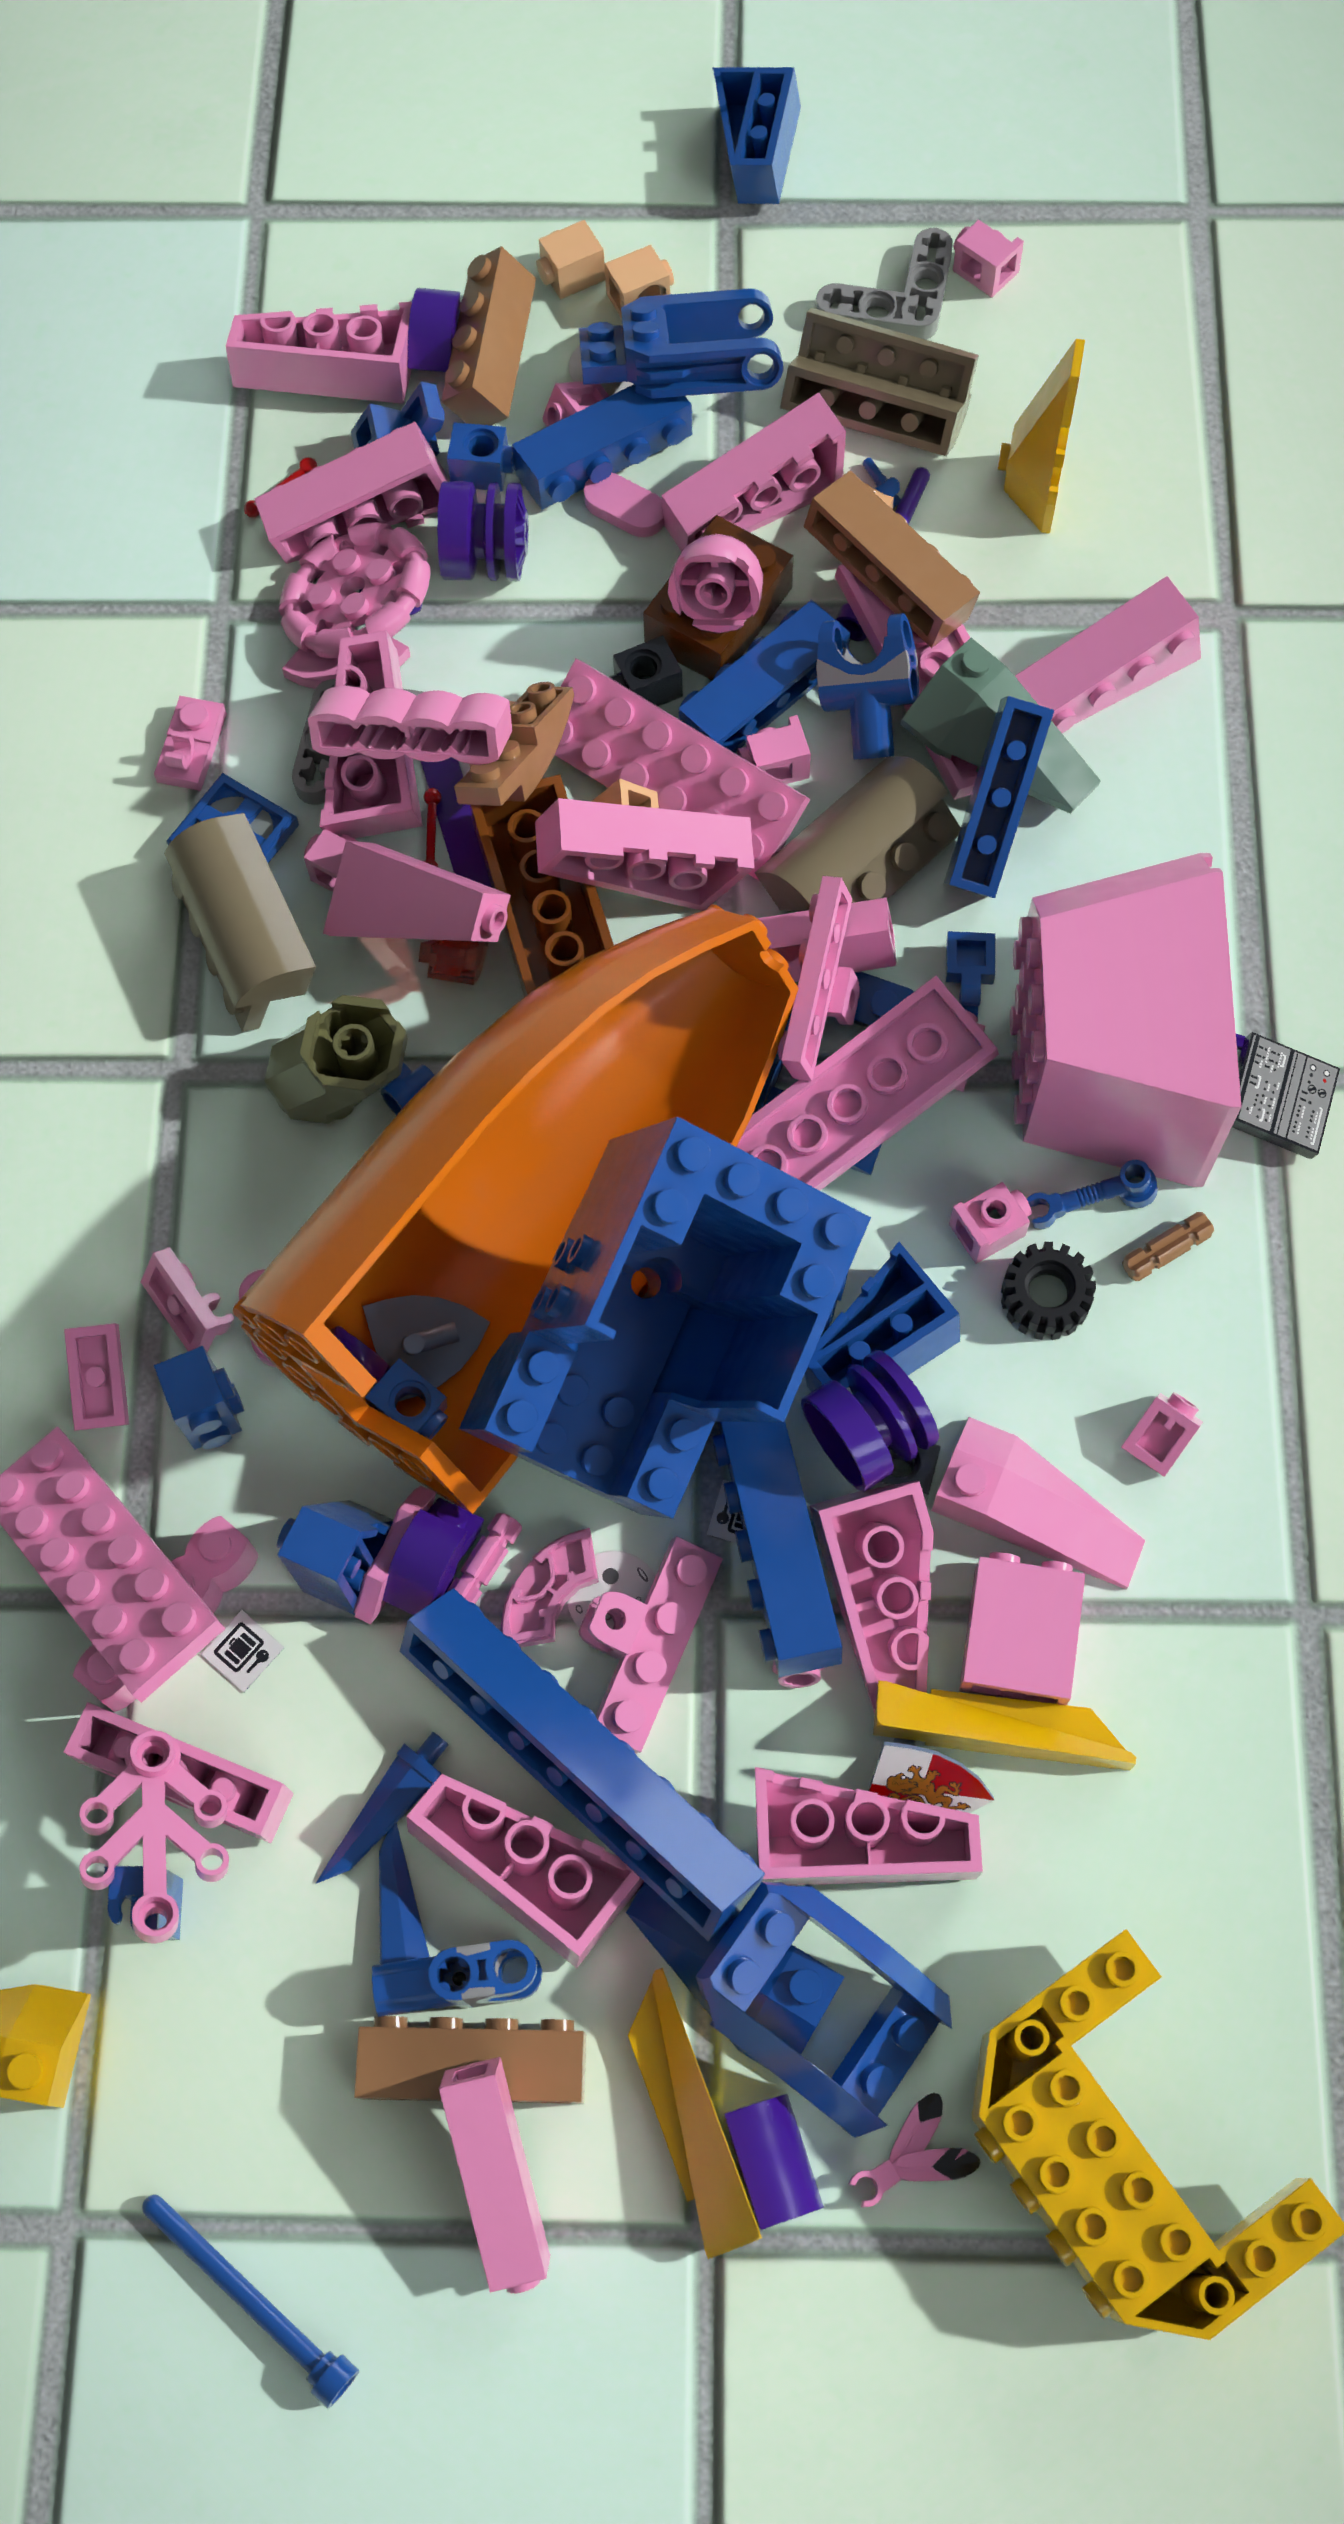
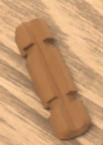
[1122,1212,1214,1281]

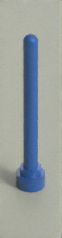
[142,2195,360,2409]

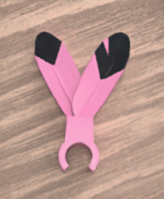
[848,2093,981,2208]

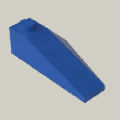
[626,1882,845,2071]

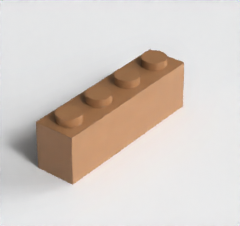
[441,246,536,426]
[803,470,980,648]
[355,2016,586,2104]

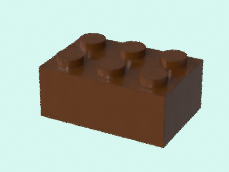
[643,515,794,681]

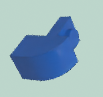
[350,381,445,457]

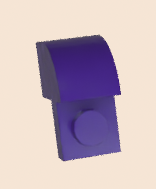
[408,287,461,372]
[382,1497,484,1615]

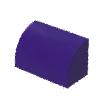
[724,2094,824,2230]

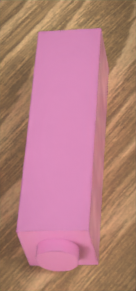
[757,897,896,982]
[439,2057,551,2294]

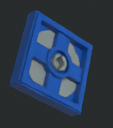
[166,773,299,863]

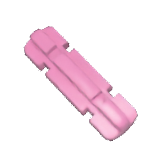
[447,1513,522,1604]

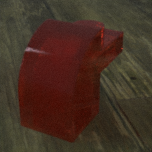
[418,940,489,985]

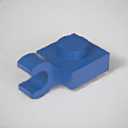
[945,931,996,1018]

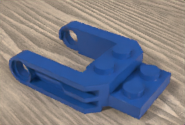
[579,288,783,398]

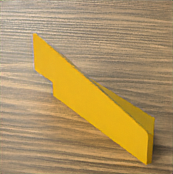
[873,1680,1136,1771]
[628,1967,762,2259]

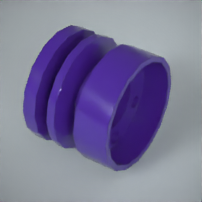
[437,481,529,582]
[801,1350,940,1492]

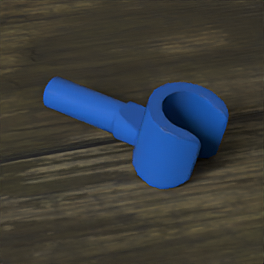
[863,458,901,508]

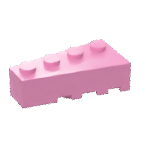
[225,301,412,404]
[661,392,846,552]
[1015,576,1201,733]
[535,798,755,911]
[406,1774,644,1969]

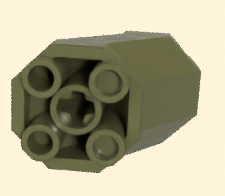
[264,995,408,1124]

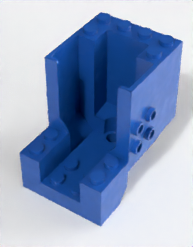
[459,1116,871,1519]

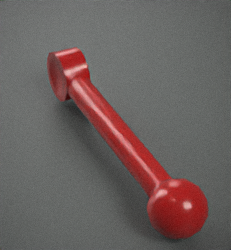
[244,457,317,518]
[423,788,442,867]

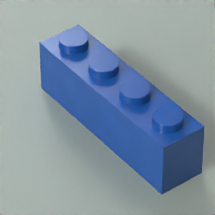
[512,384,692,510]
[678,599,850,753]
[943,696,1054,898]

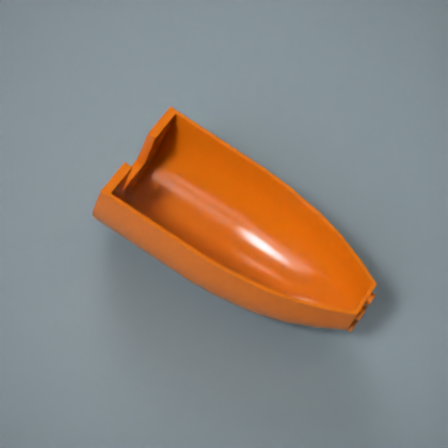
[233,904,799,1514]

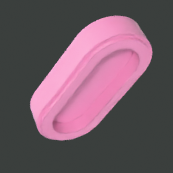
[584,473,664,537]

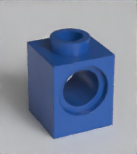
[447,422,515,492]
[365,1358,448,1440]

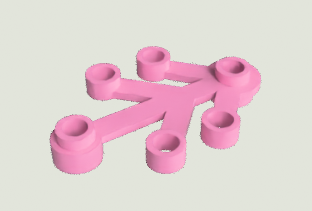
[79,1730,229,1944]

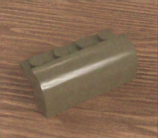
[780,307,979,456]
[755,756,961,912]
[164,813,316,1032]

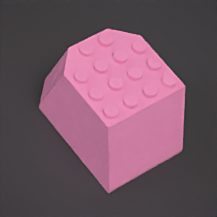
[1010,853,1241,1187]

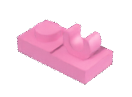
[154,696,227,791]
[141,1247,235,1352]
[64,1323,129,1431]

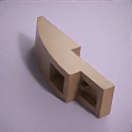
[454,682,574,806]

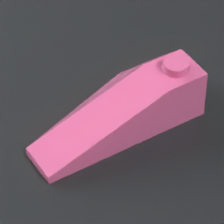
[809,1480,934,1714]

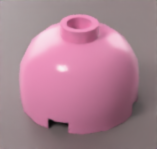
[668,534,763,633]

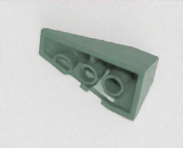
[900,638,1101,814]

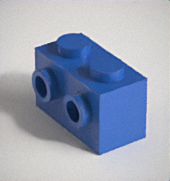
[154,1346,245,1450]

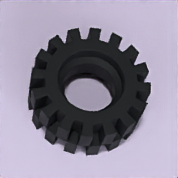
[1001,1242,1096,1340]

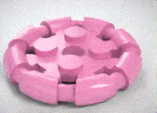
[279,523,431,658]

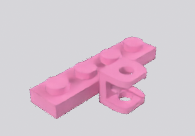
[778,876,860,1081]
[578,1536,723,1753]

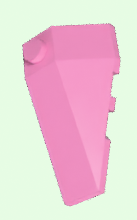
[931,1417,1146,1590]

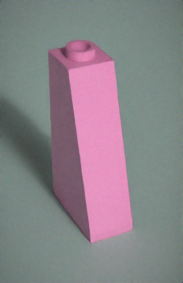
[323,841,511,942]

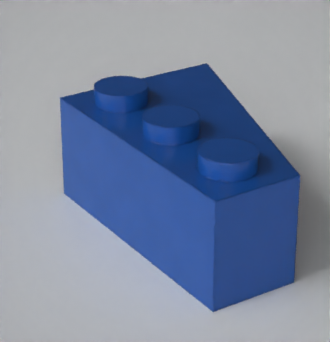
[713,67,801,204]
[805,1242,960,1394]
[277,1500,394,1615]

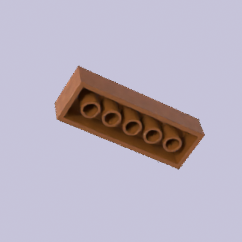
[470,774,614,997]

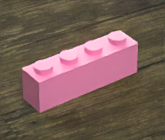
[755,1767,983,1886]

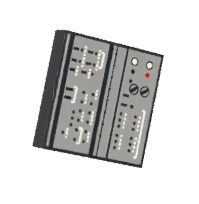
[1232,1032,1340,1159]

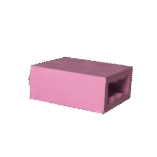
[959,1552,1086,1705]

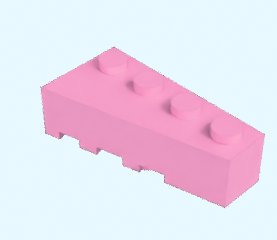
[254,422,449,564]
[319,630,423,839]

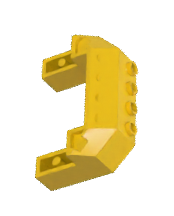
[971,1929,1344,2340]

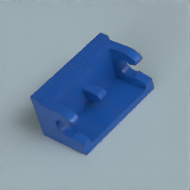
[104,1866,183,1940]

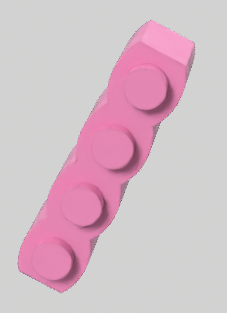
[308,686,512,765]
[73,1515,258,1712]

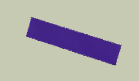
[421,757,492,888]

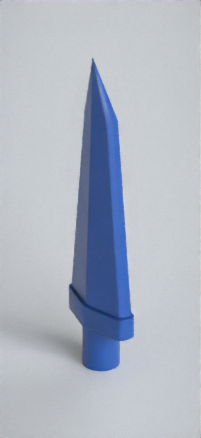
[315,1732,449,1884]
[379,1823,430,1964]

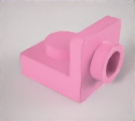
[542,381,609,427]
[1121,1392,1203,1477]

